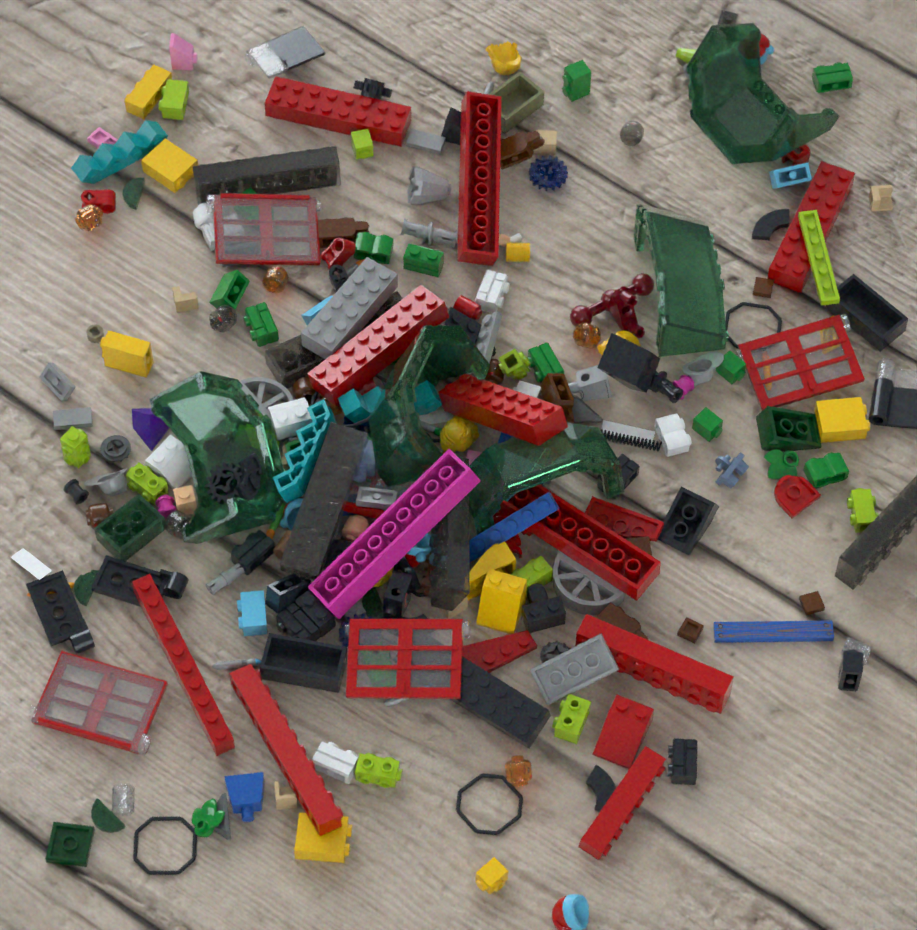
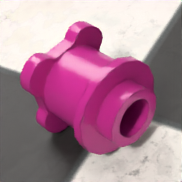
[672,375,695,400]
[155,495,177,520]

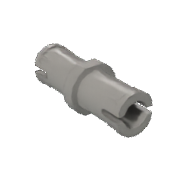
[206,563,245,595]

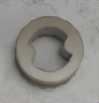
[87,324,104,343]

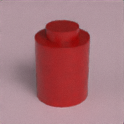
[453,295,482,320]

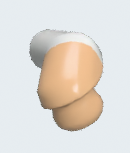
[499,233,523,248]

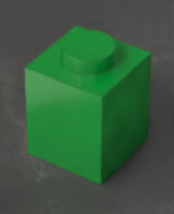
[716,350,746,385]
[692,407,723,442]

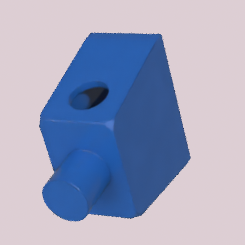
[224,772,265,822]

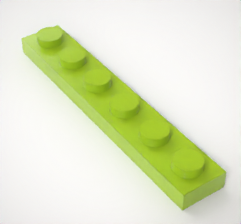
[798,210,840,306]

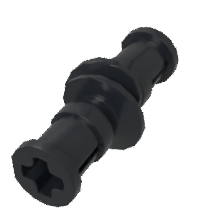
[648,371,683,403]

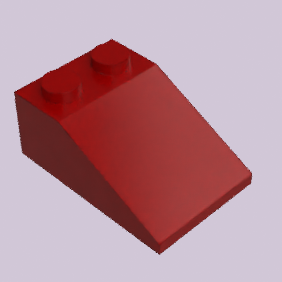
[593,695,654,769]

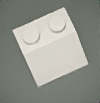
[268,397,313,440]
[145,435,201,490]

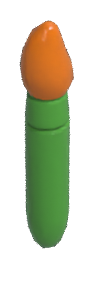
[266,503,286,539]

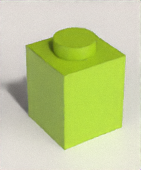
[351,129,373,160]

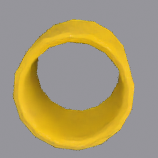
[506,242,530,262]

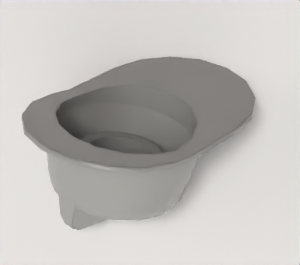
[682,352,724,386]
[84,469,127,496]

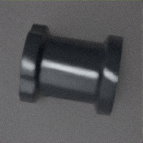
[63,479,89,504]

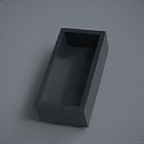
[826,274,908,352]
[260,633,348,693]

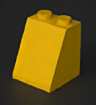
[476,569,527,634]

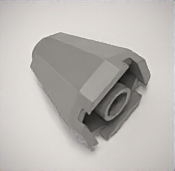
[407,166,451,205]

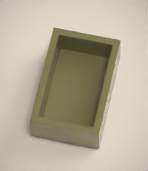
[489,71,544,134]

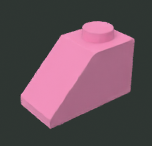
[169,33,197,70]

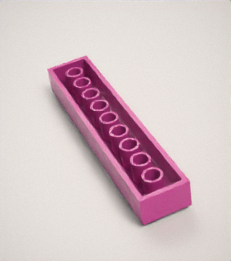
[308,449,481,619]

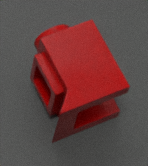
[781,141,811,166]

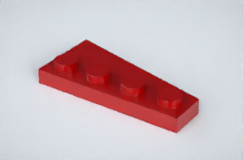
[585,496,664,542]
[462,630,537,673]

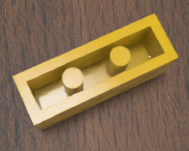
[124,64,172,120]

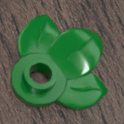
[764,449,799,480]
[192,798,225,838]

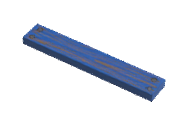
[713,621,834,643]

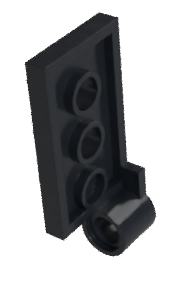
[91,555,189,607]
[26,570,95,654]

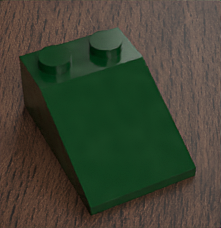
[756,406,822,452]

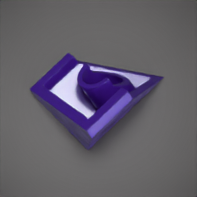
[132,407,171,451]

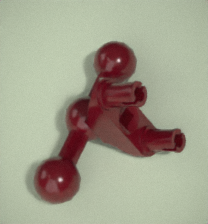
[570,273,654,338]

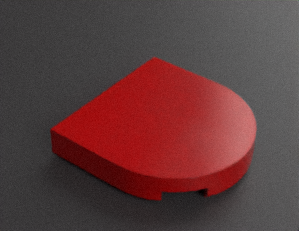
[774,475,821,519]

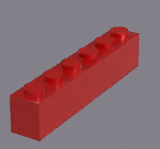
[578,746,666,860]

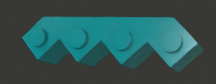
[71,120,168,184]
[338,380,442,423]
[273,399,338,503]

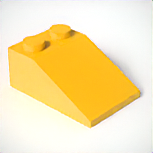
[462,542,516,600]

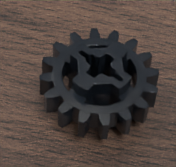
[353,78,392,100]
[205,463,242,505]

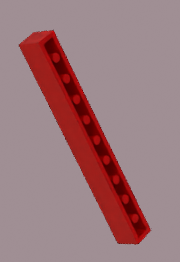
[132,574,235,756]
[229,664,343,836]

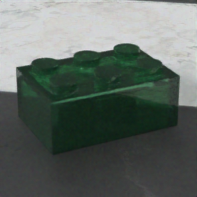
[94,493,166,561]

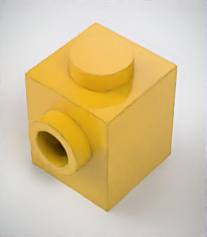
[476,857,508,895]

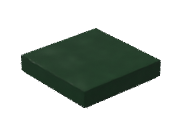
[45,822,95,867]

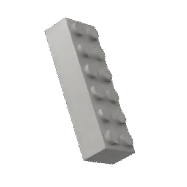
[301,257,398,359]

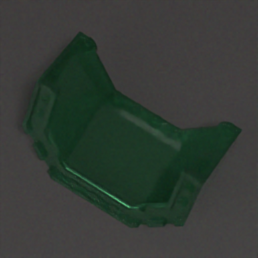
[686,23,840,164]
[633,204,729,357]
[369,325,491,487]
[149,371,284,544]
[461,423,624,536]

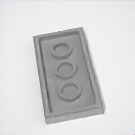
[530,634,619,706]

